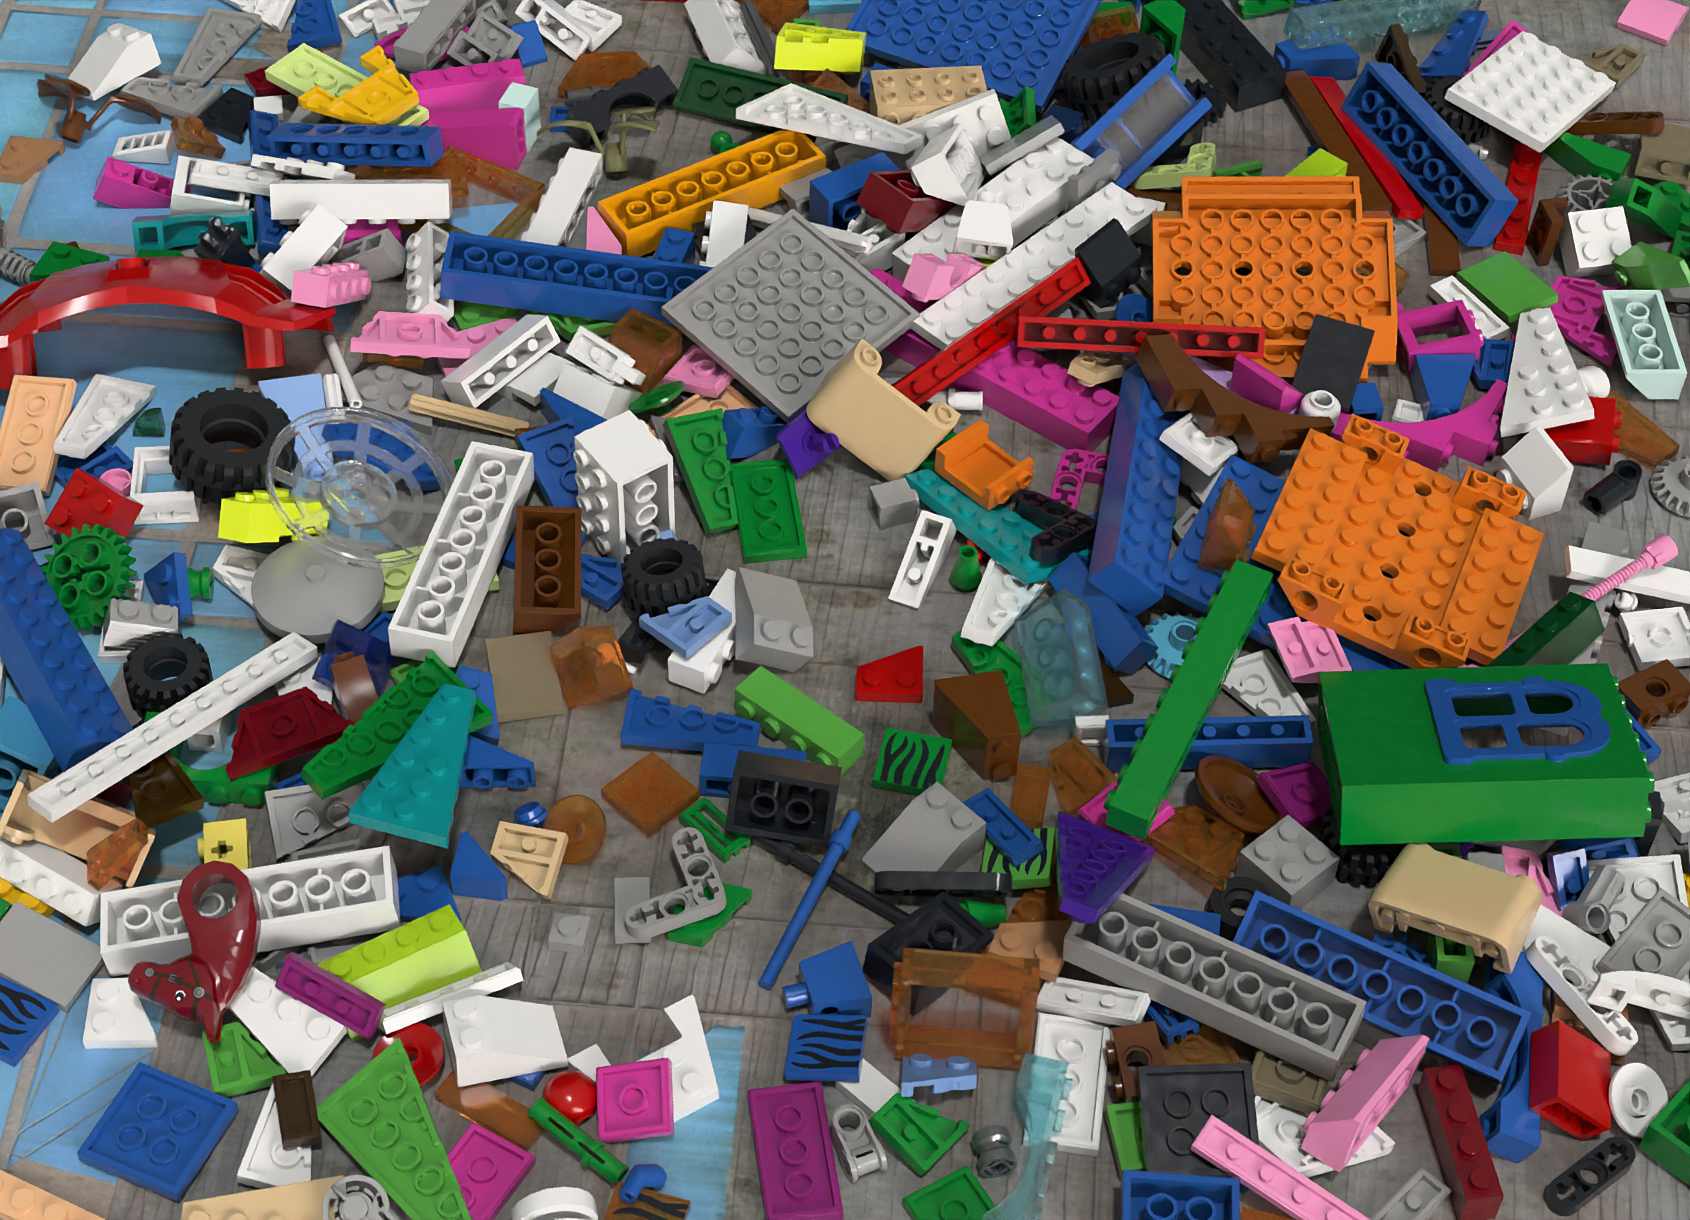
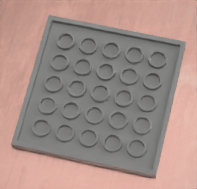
[661,209,920,423]

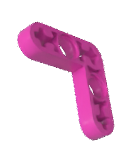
[1050,449,1109,510]

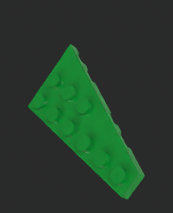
[301,651,494,800]

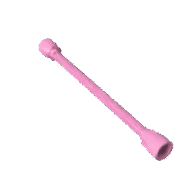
[1456,534,1678,668]

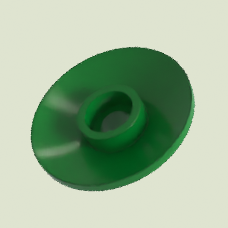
[628,381,685,416]

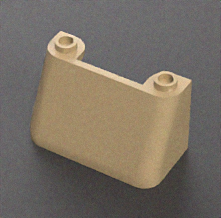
[806,339,961,481]
[1368,843,1543,974]

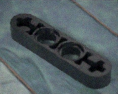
[874,871,1013,898]

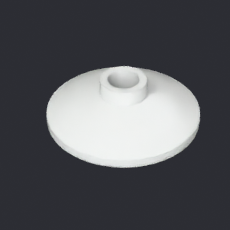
[1609,1063,1668,1138]

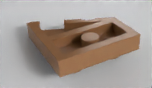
[987,920,1074,983]

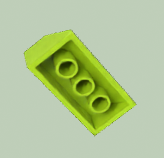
[316,904,482,1043]

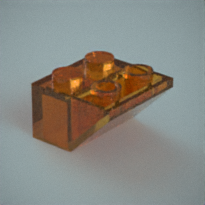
[608,308,683,393]

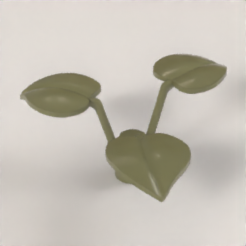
[537,107,660,172]

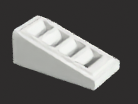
[112,130,176,164]

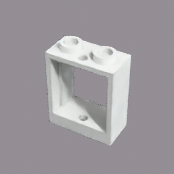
[169,155,251,215]
[130,446,201,525]

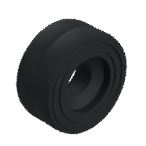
[1207,877,1271,940]

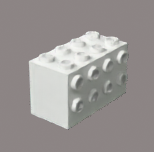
[573,410,675,564]

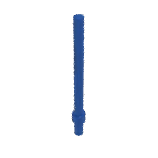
[758,810,861,990]

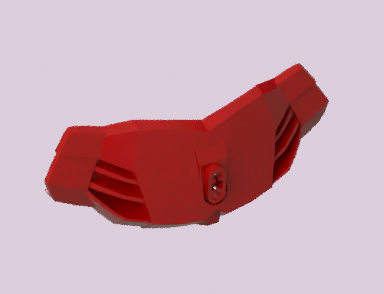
[0,257,336,389]

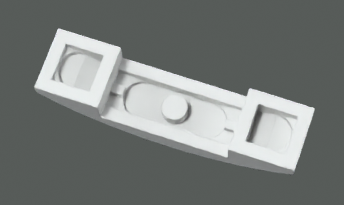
[1586,971,1690,1020]

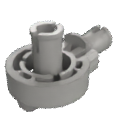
[322,1175,401,1220]

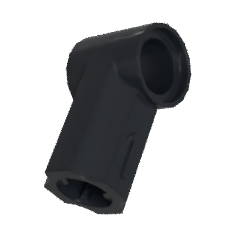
[1583,459,1642,515]

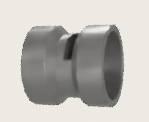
[972,1125,1017,1178]

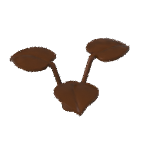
[37,73,161,144]

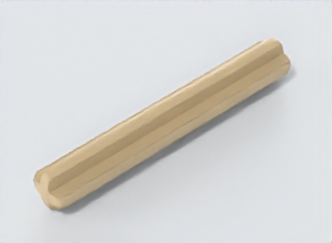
[409,393,530,437]

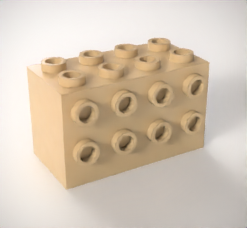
[869,66,987,125]

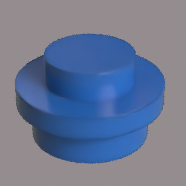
[514,801,548,828]

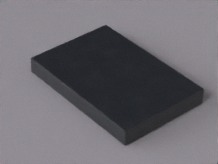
[1292,314,1375,413]

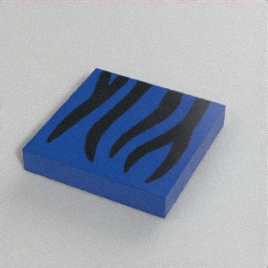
[0,977,60,1067]
[784,1014,868,1082]

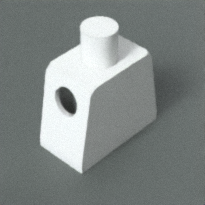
[952,191,1013,260]

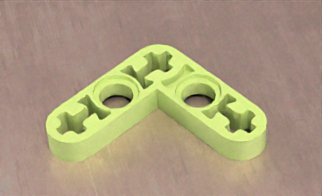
[1130,142,1217,189]

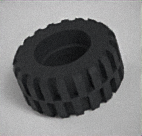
[1061,32,1170,122]
[169,387,295,505]

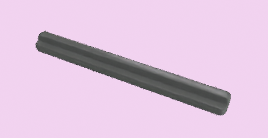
[739,0,790,81]

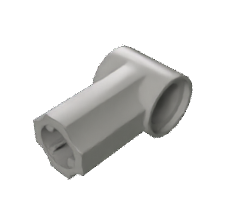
[1562,865,1625,934]

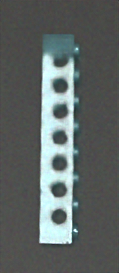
[1283,0,1482,50]

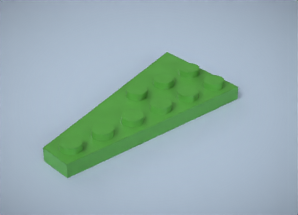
[316,1038,473,1220]

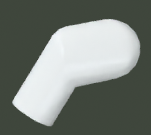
[1614,589,1638,613]

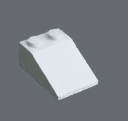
[68,23,162,101]
[442,995,568,1087]

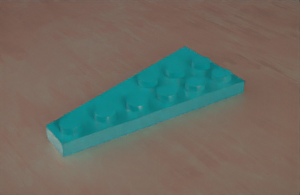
[904,469,1092,584]
[348,683,476,849]

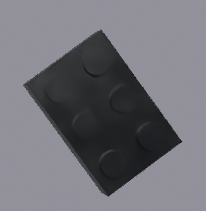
[725,750,842,848]

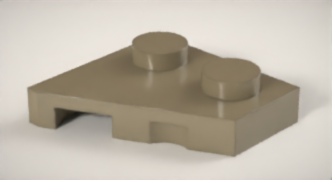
[1573,43,1645,89]

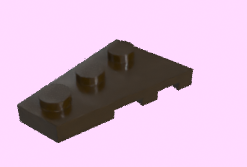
[1375,23,1427,99]

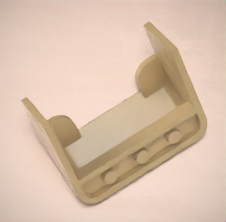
[0,769,156,888]

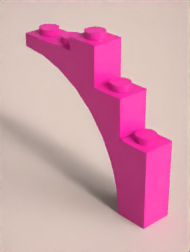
[1329,379,1508,472]

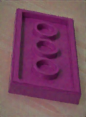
[747,1081,844,1220]

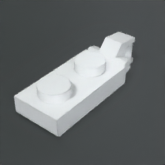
[566,325,646,386]

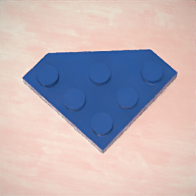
[321,420,448,491]

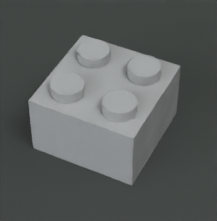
[1235,815,1340,909]

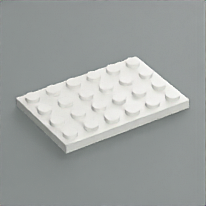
[1444,31,1616,153]

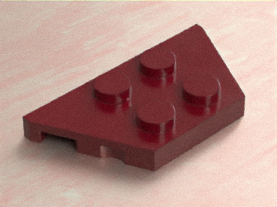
[226,686,355,781]

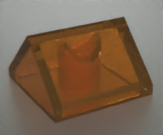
[549,626,633,710]

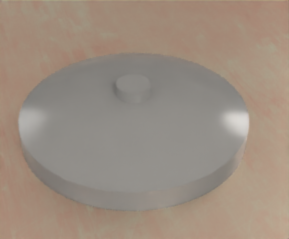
[251,536,385,644]

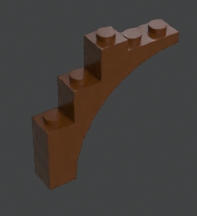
[1135,334,1335,463]

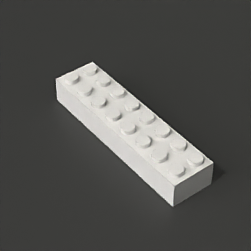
[891,137,1094,282]
[388,441,535,668]
[100,846,401,977]

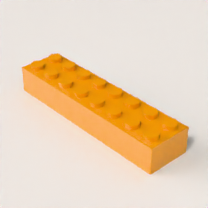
[598,129,826,257]

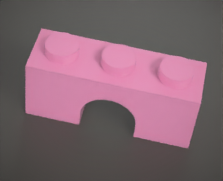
[902,253,987,302]

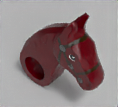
[128,860,261,1043]

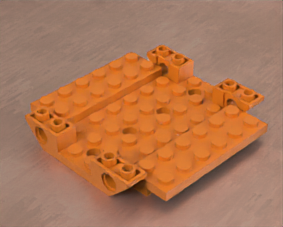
[1152,176,1398,384]
[1251,413,1544,669]

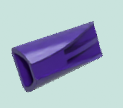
[775,407,842,480]

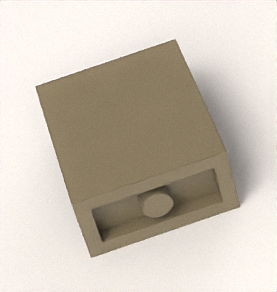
[1634,123,1690,186]

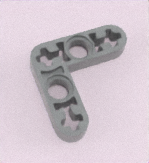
[624,827,727,940]

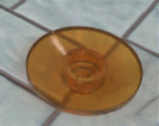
[543,795,607,865]

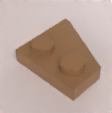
[0,136,66,184]

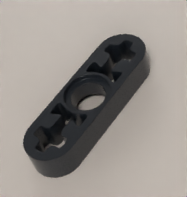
[1545,1137,1636,1216]

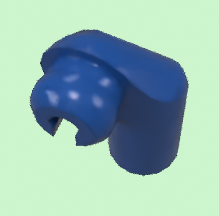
[618,1164,667,1203]

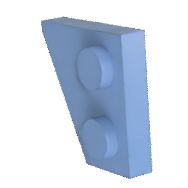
[639,596,732,659]
[901,1053,977,1097]

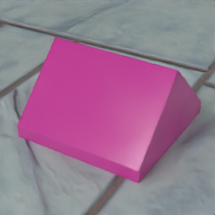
[1230,354,1305,413]

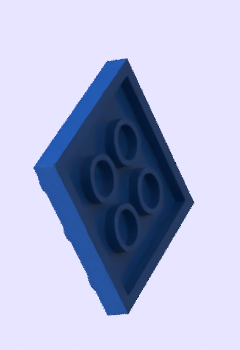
[77,1062,239,1202]

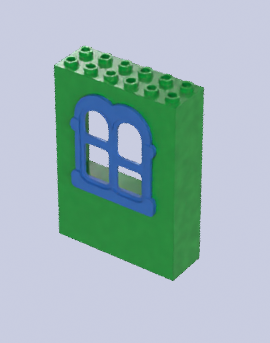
[1317,663,1655,845]

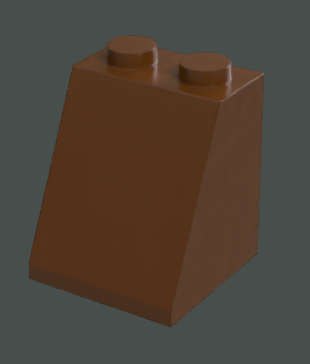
[932,670,1021,780]

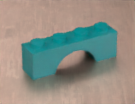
[132,210,257,252]

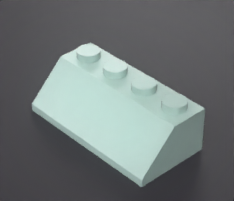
[1601,290,1687,399]

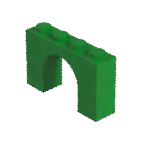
[144,712,282,806]

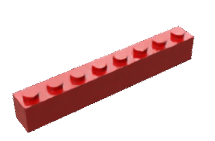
[1015,316,1266,359]

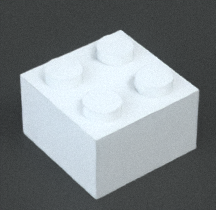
[1558,206,1632,278]

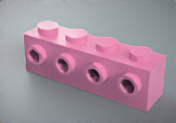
[291,261,371,308]

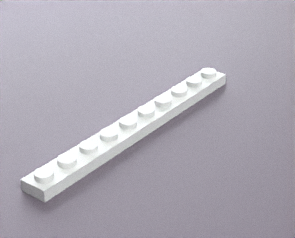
[27,632,318,823]

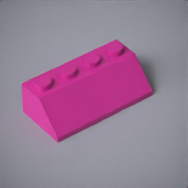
[409,58,526,112]

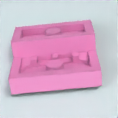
[1617,0,1689,46]
[1267,616,1352,683]

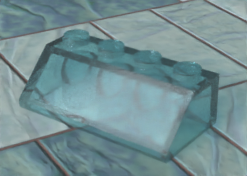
[1014,588,1109,726]

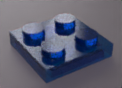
[312,619,395,699]

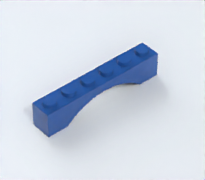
[1480,951,1545,1163]

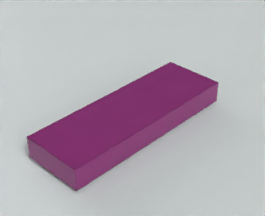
[275,952,386,1039]

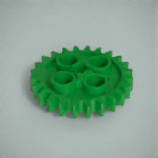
[40,524,137,631]

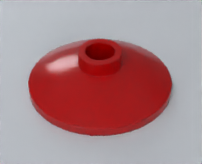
[372,1023,445,1087]

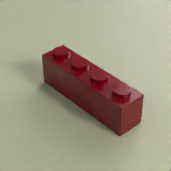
[1417,1064,1504,1220]

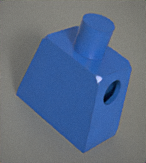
[782,941,872,1018]

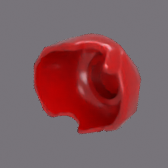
[541,1070,597,1129]

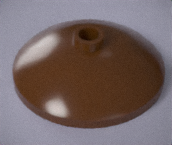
[1195,755,1283,835]

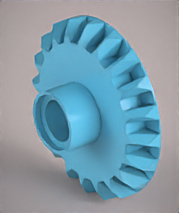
[1145,611,1204,678]

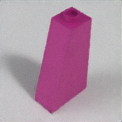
[420,108,527,171]

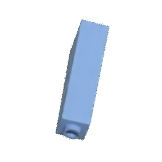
[258,373,336,483]

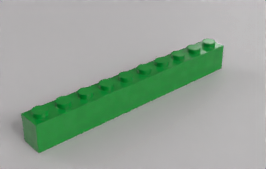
[1103,559,1274,840]

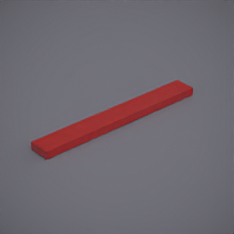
[1309,76,1425,219]

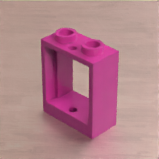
[1397,299,1484,375]

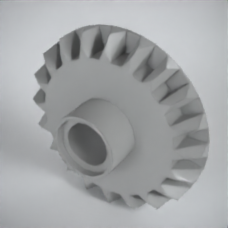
[1651,454,1690,518]

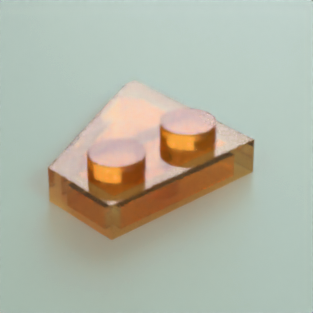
[1048,736,1117,816]

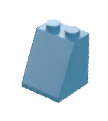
[0,696,56,810]

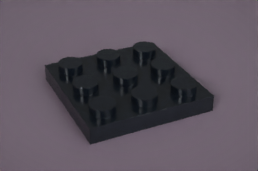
[1136,1063,1259,1178]

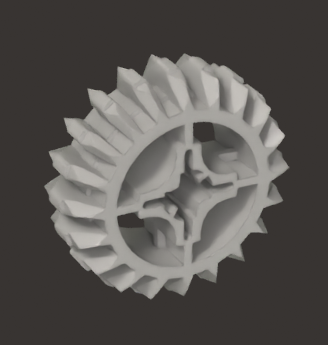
[1554,174,1629,223]

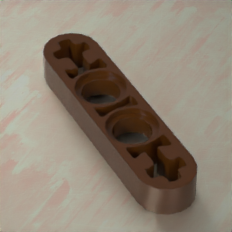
[1565,111,1665,135]

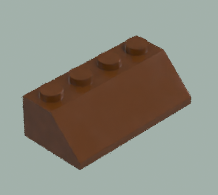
[513,505,581,635]

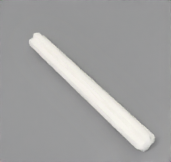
[748,208,874,254]

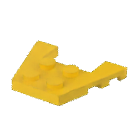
[298,45,420,125]

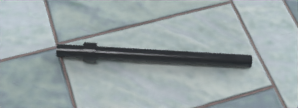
[754,836,910,923]

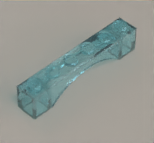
[982,1053,1073,1220]

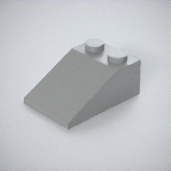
[735,567,813,672]
[861,782,987,906]

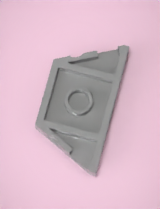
[340,362,434,435]

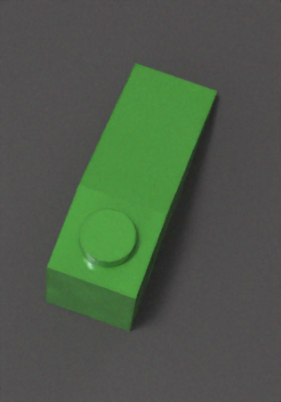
[1612,241,1690,290]

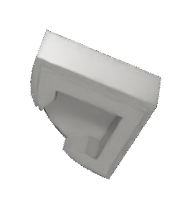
[475,0,510,25]

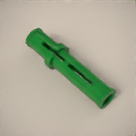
[527,1097,630,1187]

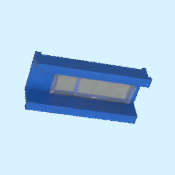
[1073,53,1213,190]

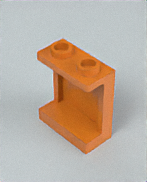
[934,419,1034,511]

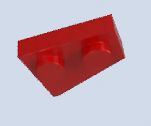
[856,646,923,703]

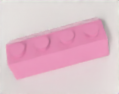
[1301,1035,1430,1173]

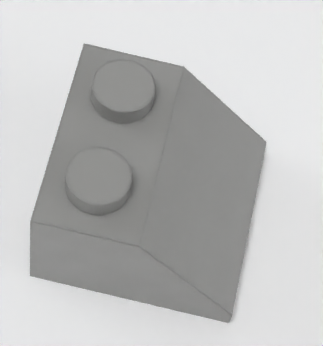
[0,482,55,550]

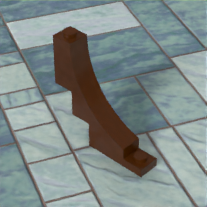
[327,651,378,782]

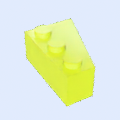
[774,22,866,74]
[218,488,330,543]

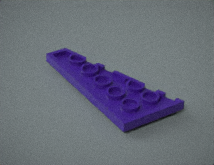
[1055,811,1156,924]

